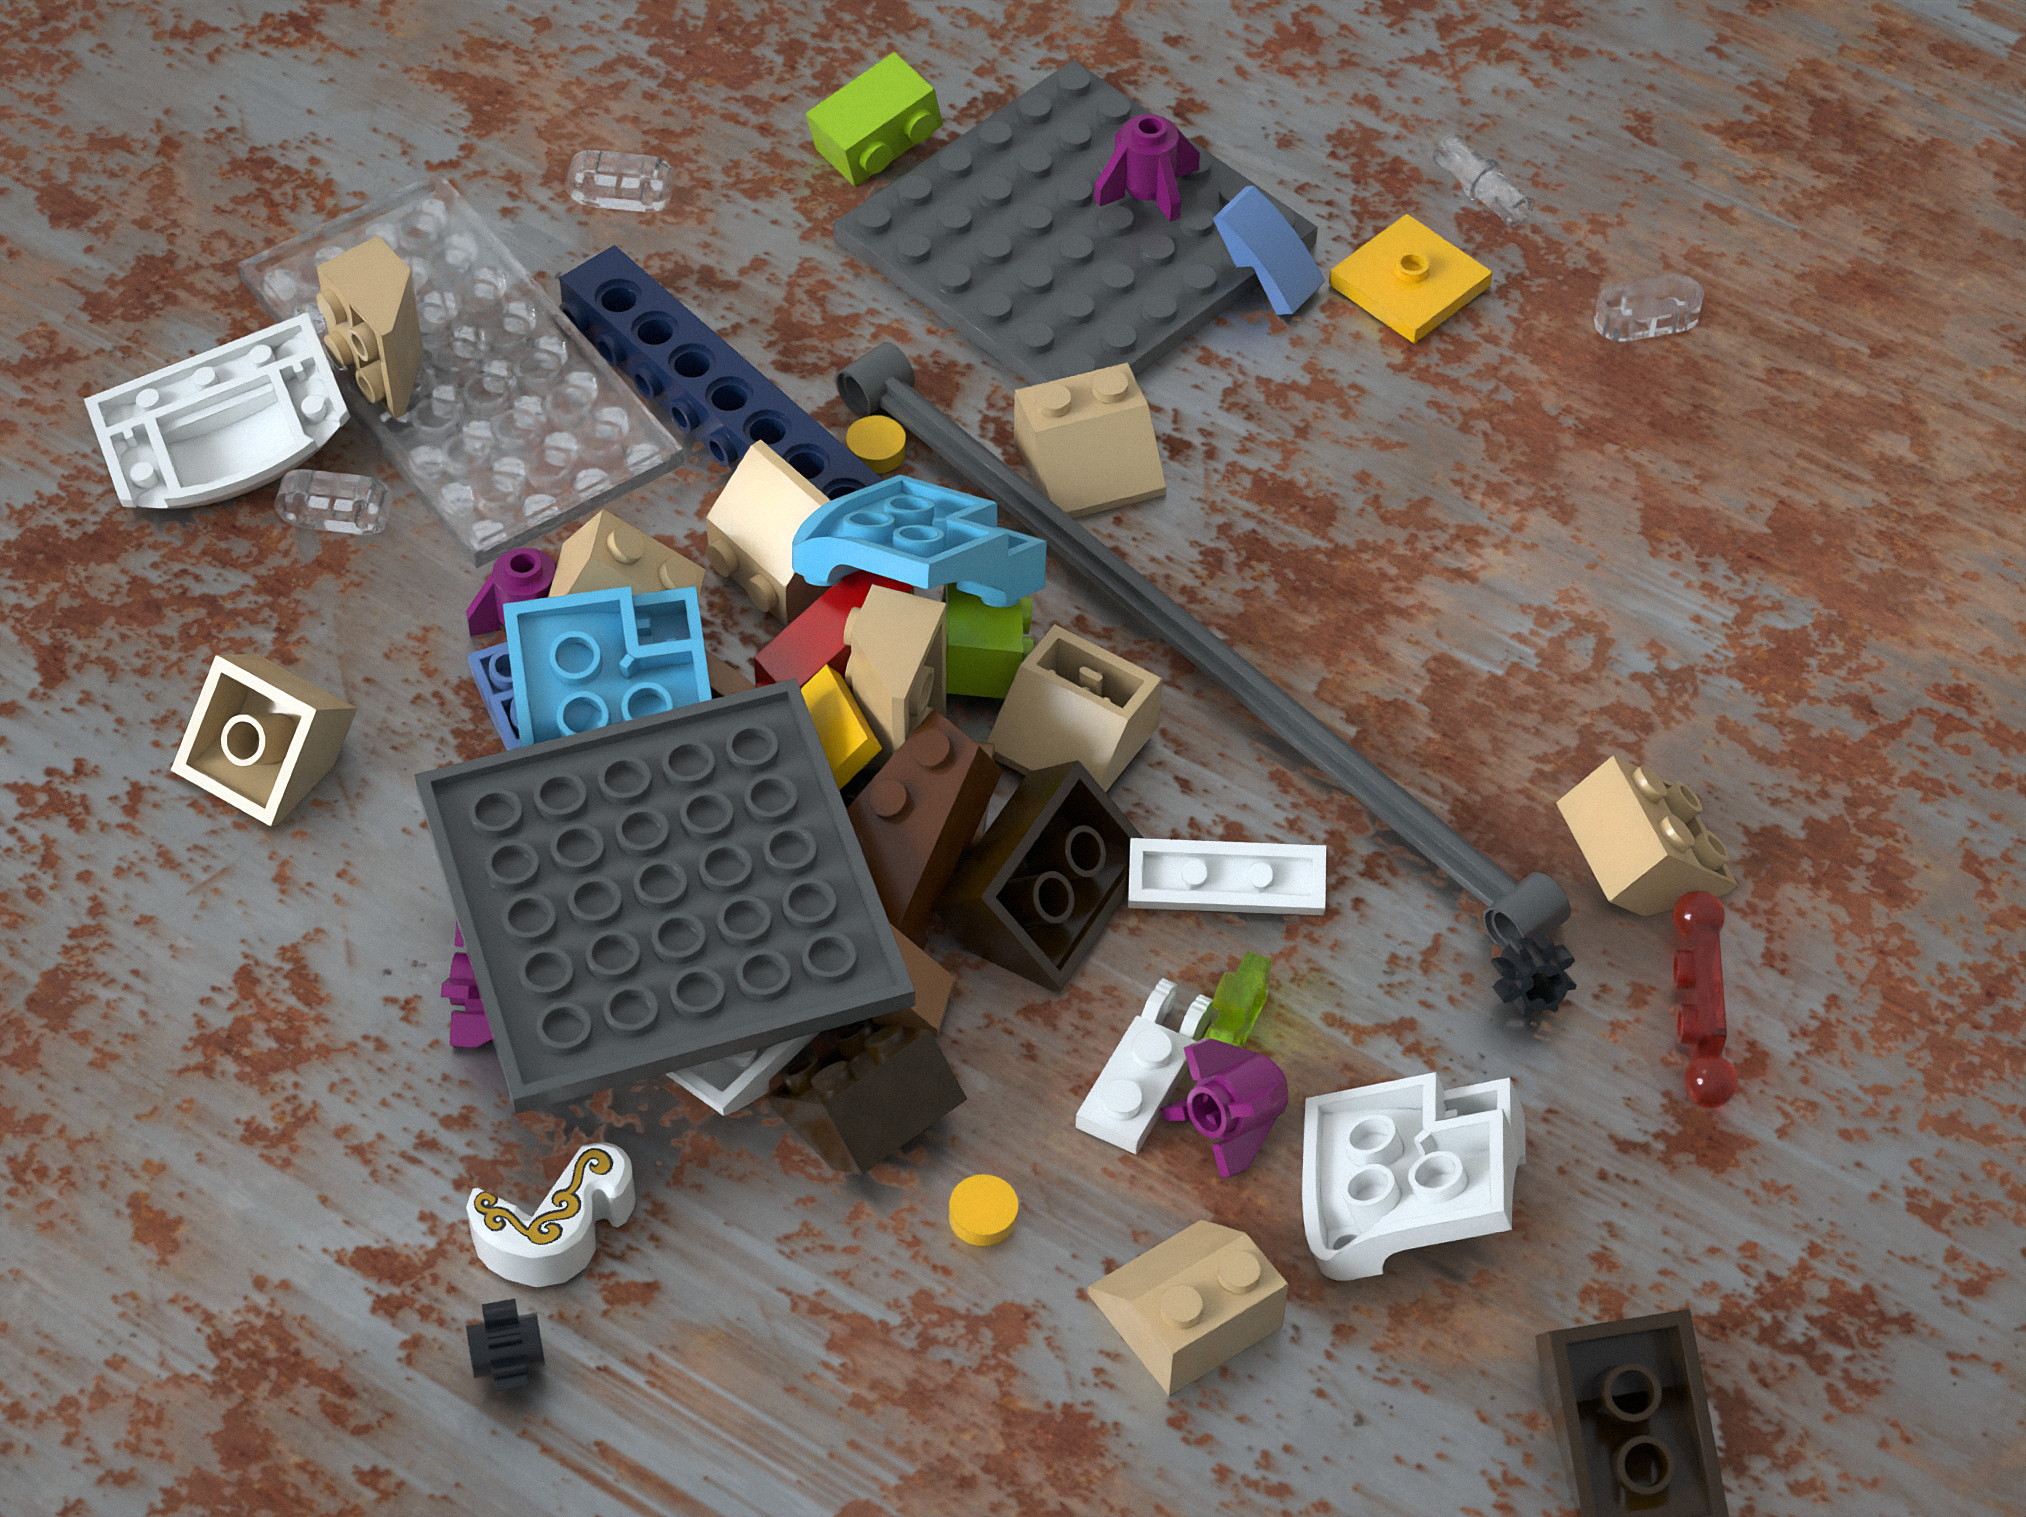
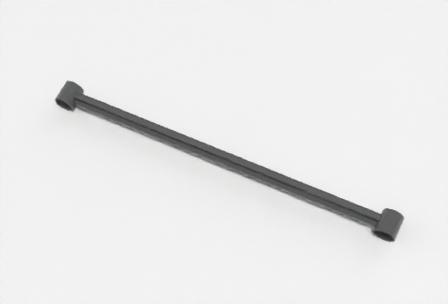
[835,342,1571,950]

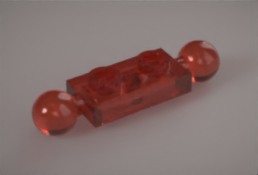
[1672,890,1738,1108]

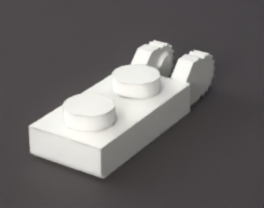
[1075,978,1215,1154]

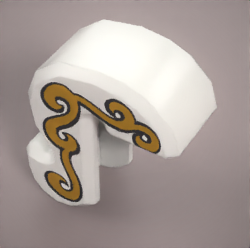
[466,1142,636,1287]

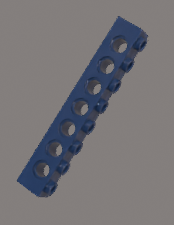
[559,245,884,501]

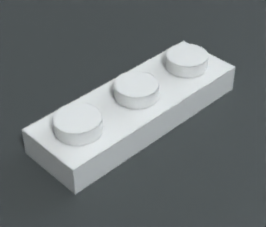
[1128,838,1326,915]

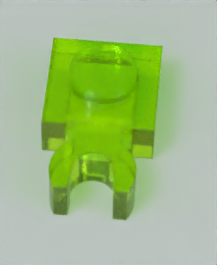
[1204,951,1272,1047]

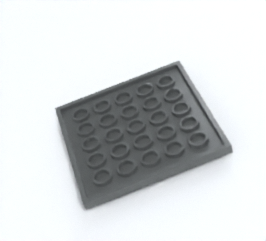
[833,59,1318,386]
[414,678,915,1114]

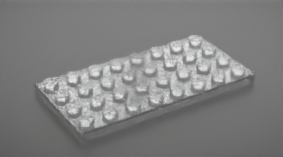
[238,171,684,569]

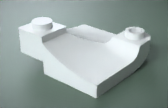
[1302,1072,1526,1281]

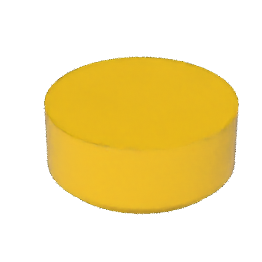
[846,416,906,474]
[949,1174,1018,1246]

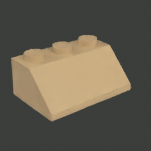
[843,584,946,770]

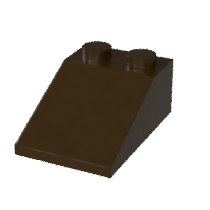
[1535,1309,1729,1517]

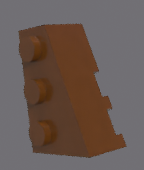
[846,709,1003,950]

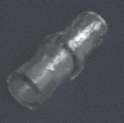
[1433,133,1534,227]

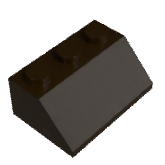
[932,760,1144,992]

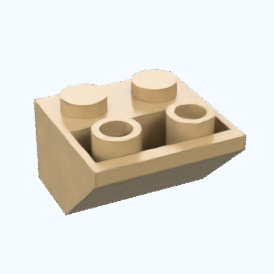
[316,235,423,419]
[986,624,1162,792]
[1556,756,1738,917]

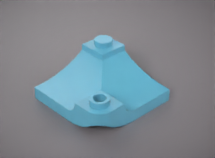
[792,475,1047,607]
[503,586,712,747]

